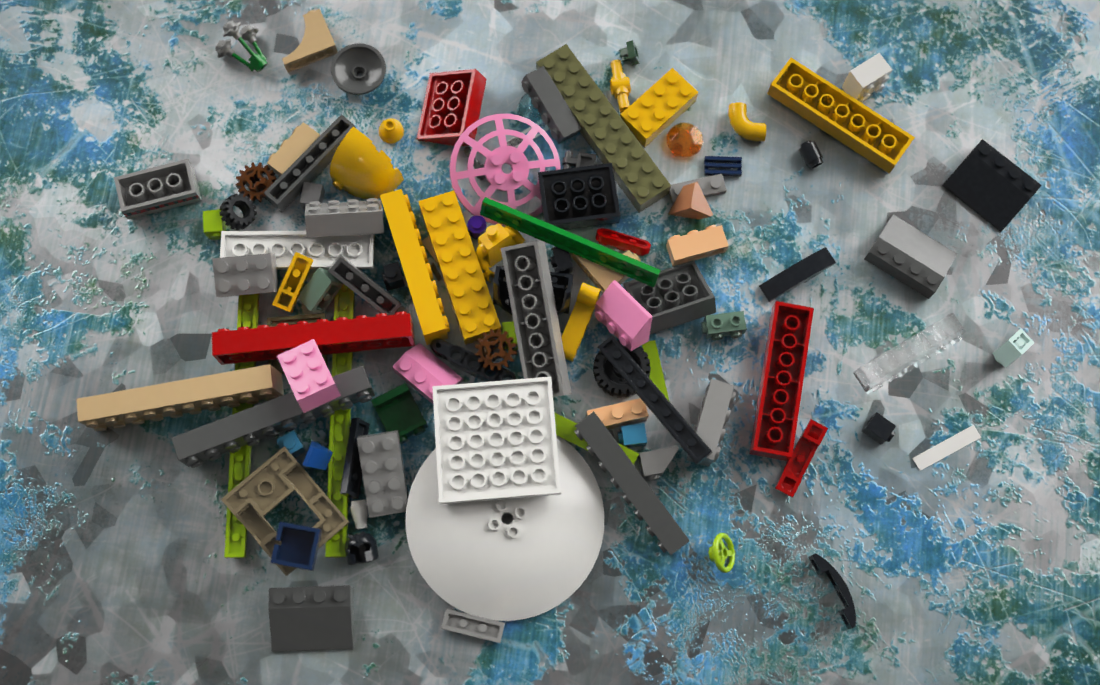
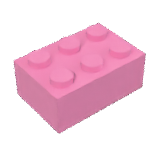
[277,339,341,413]

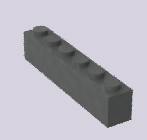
[264,114,356,213]

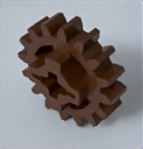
[236,162,277,203]
[475,329,517,371]

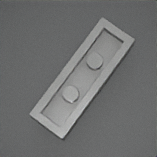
[669,174,727,205]
[441,609,505,643]

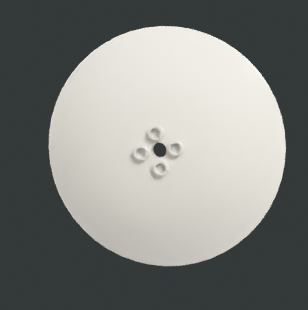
[405,435,604,621]

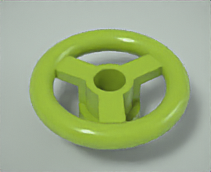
[708,533,735,573]

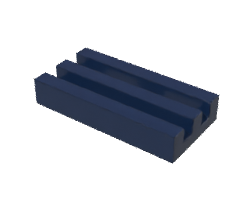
[704,156,742,177]

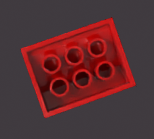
[416,69,487,146]

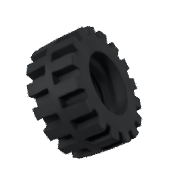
[219,194,257,230]

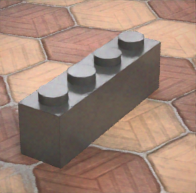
[521,66,582,144]
[328,255,402,315]

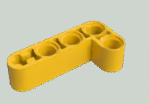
[562,283,601,362]

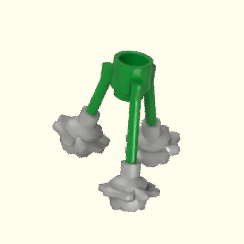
[215,20,268,73]

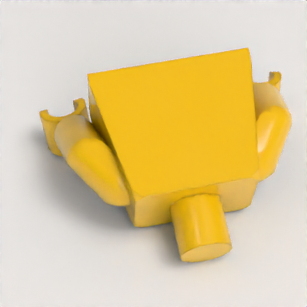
[476,223,525,283]

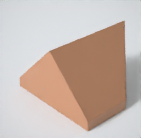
[668,182,713,220]

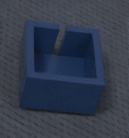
[270,522,322,571]

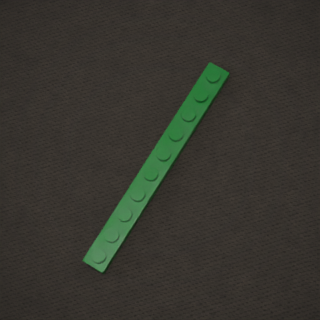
[480,197,661,287]

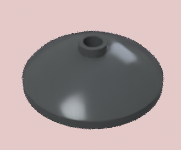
[331,43,386,95]

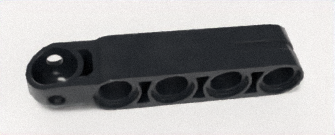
[430,338,516,382]

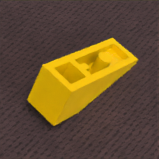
[272,252,314,313]

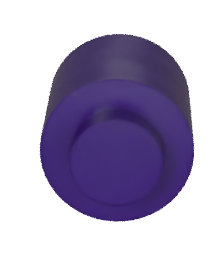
[467,216,487,239]

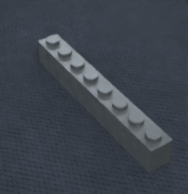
[574,411,690,555]

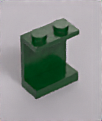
[371,383,428,444]

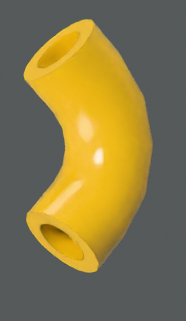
[728,102,766,142]

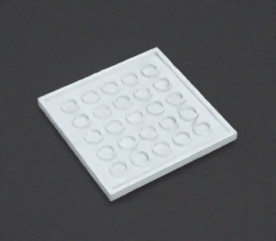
[432,377,561,505]

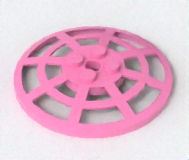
[449,114,561,226]

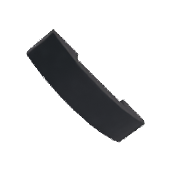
[808,553,856,629]

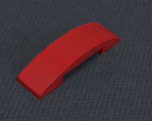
[775,419,828,498]

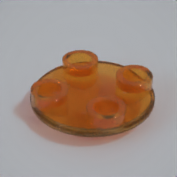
[667,123,703,157]

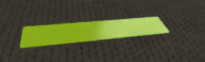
[642,340,670,402]

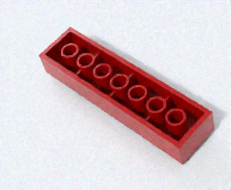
[749,301,814,461]

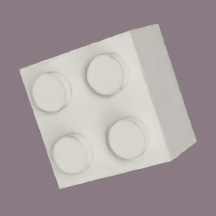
[842,53,893,102]

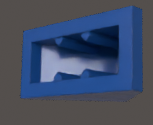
[302,440,333,470]

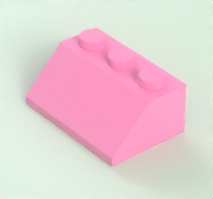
[595,280,653,351]
[392,343,463,404]

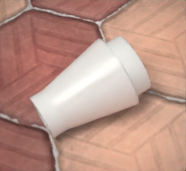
[349,500,368,529]

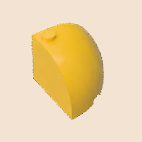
[330,127,404,199]

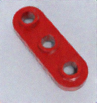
[595,228,651,256]

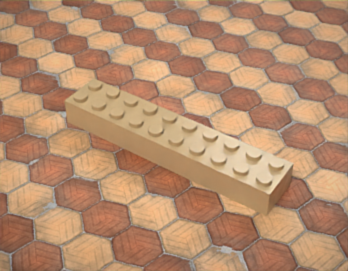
[76,364,284,431]

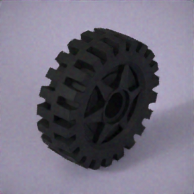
[593,339,651,398]

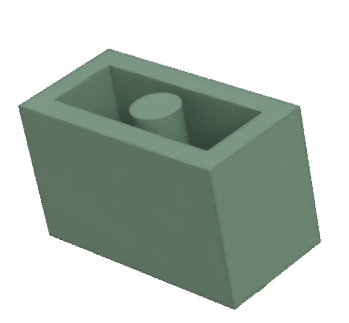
[298,268,344,314]

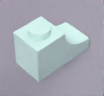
[992,329,1034,368]

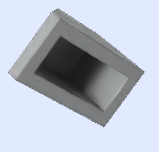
[638,446,679,481]

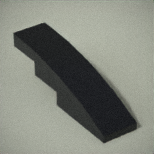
[759,247,836,302]

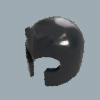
[345,531,378,565]

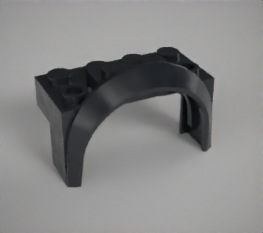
[493,265,574,316]

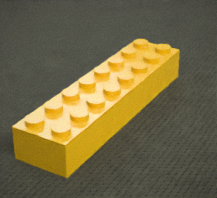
[767,58,915,174]
[380,189,451,345]
[418,190,501,345]

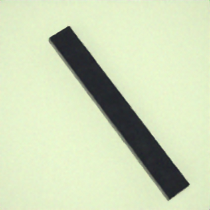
[598,335,712,465]

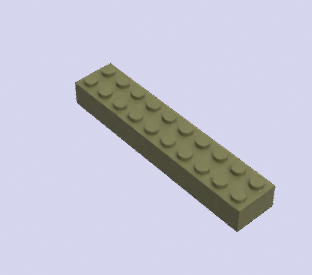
[536,44,671,213]

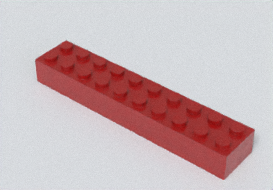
[211,311,415,365]

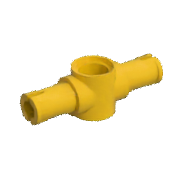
[610,60,631,113]

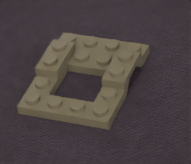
[221,447,350,576]

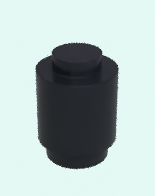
[799,140,823,169]

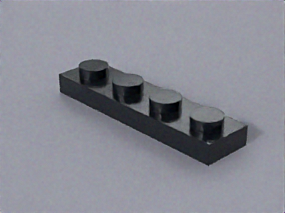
[340,417,370,499]

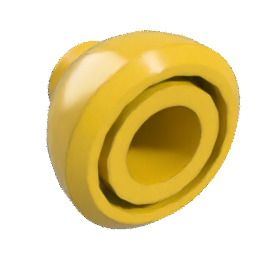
[379,118,404,143]

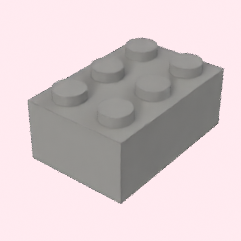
[212,253,279,297]

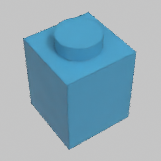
[617,423,647,448]
[276,430,307,458]

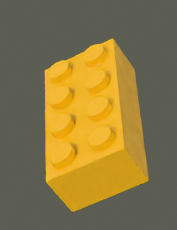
[620,68,698,148]

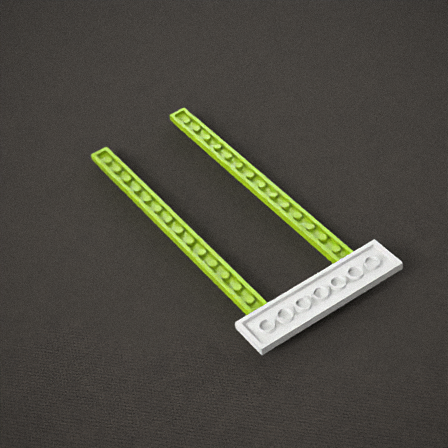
[220,231,375,559]

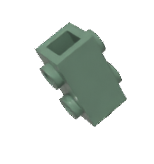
[701,311,747,341]

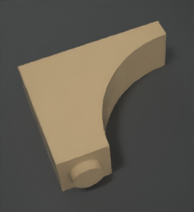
[282,9,338,73]
[569,250,641,294]

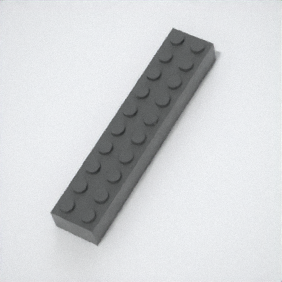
[171,365,375,468]

